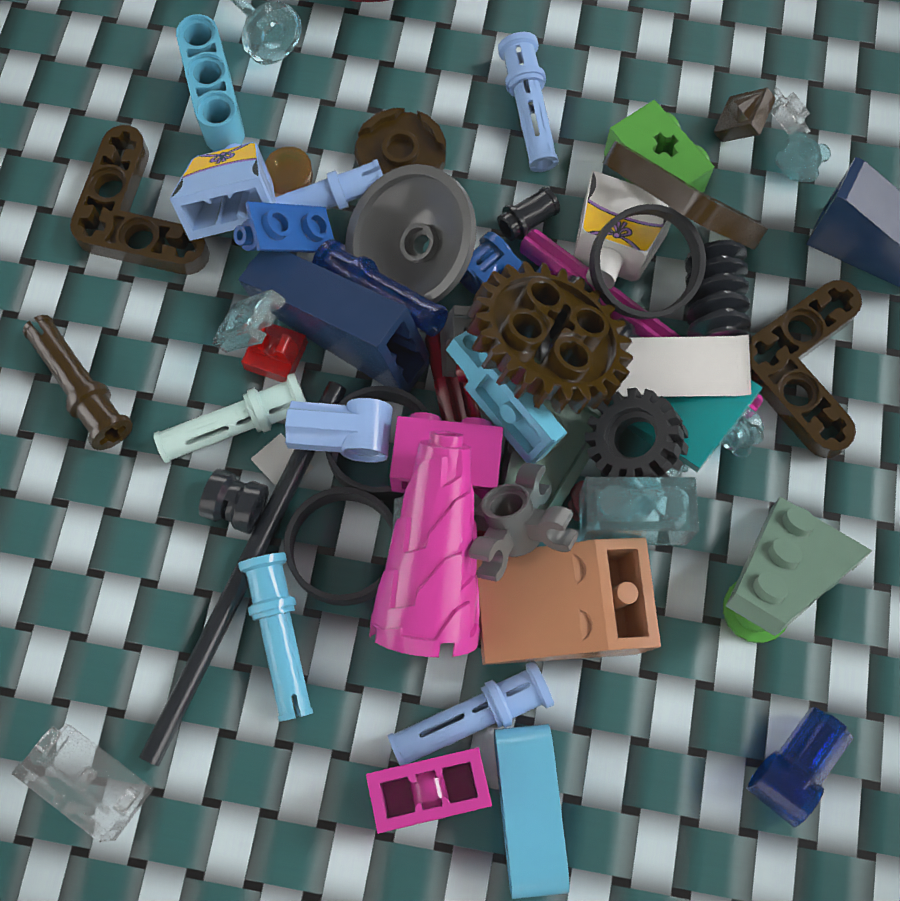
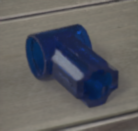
[747,707,854,827]

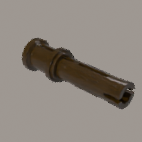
[22,315,133,450]

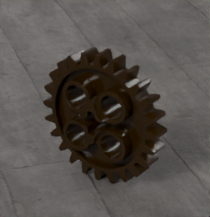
[467,261,633,414]

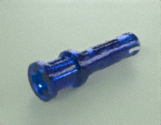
[312,239,448,337]

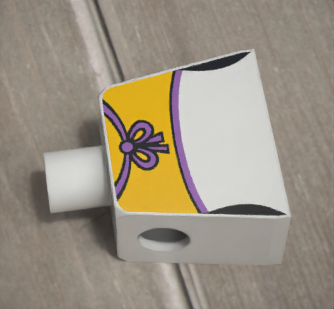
[574,171,673,289]

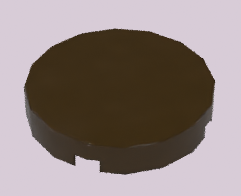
[354,108,446,175]

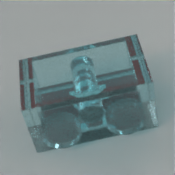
[579,477,699,545]

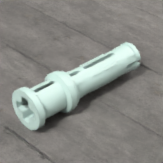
[153,373,306,463]

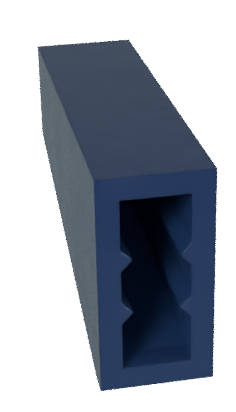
[238,251,430,393]

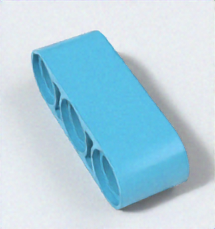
[176,14,245,151]
[494,724,570,899]

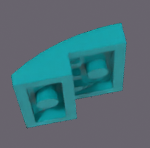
[627,380,762,473]

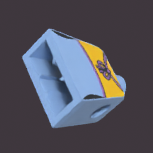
[170,142,276,241]

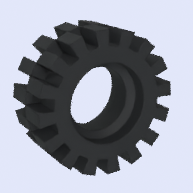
[585,388,689,477]

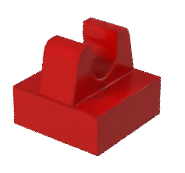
[241,319,308,382]

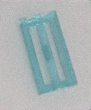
[212,289,286,353]

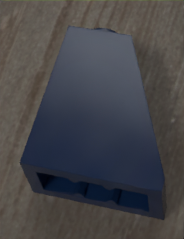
[806,157,900,287]

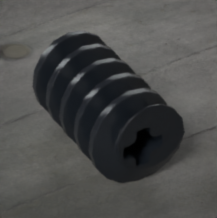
[685,240,752,346]

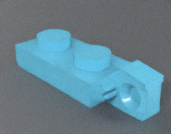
[446,331,567,464]

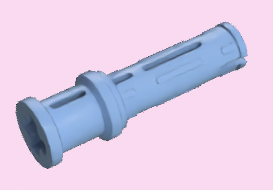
[498,32,559,172]
[388,661,554,766]

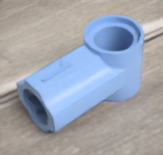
[285,398,393,463]

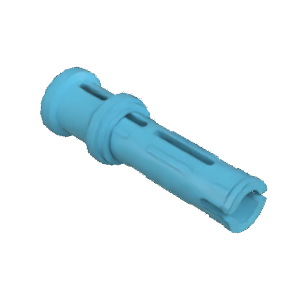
[238,552,313,722]

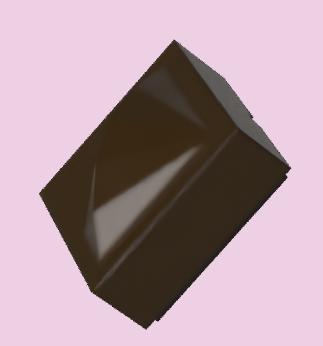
[714,87,776,142]

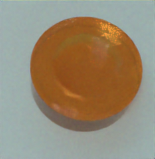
[265,147,313,195]

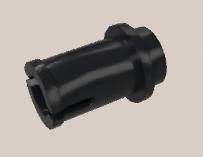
[497,187,560,241]

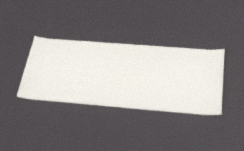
[616,334,751,397]

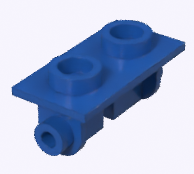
[234,201,338,253]

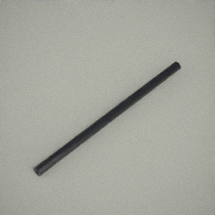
[139,381,346,766]

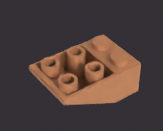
[477,538,661,665]

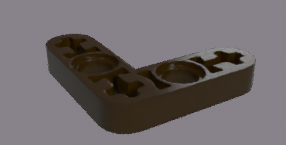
[70,125,210,275]
[602,140,768,250]
[749,280,862,458]

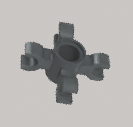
[469,463,579,582]

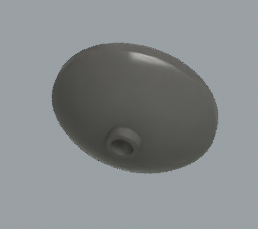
[345,164,476,312]

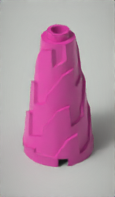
[369,431,480,658]

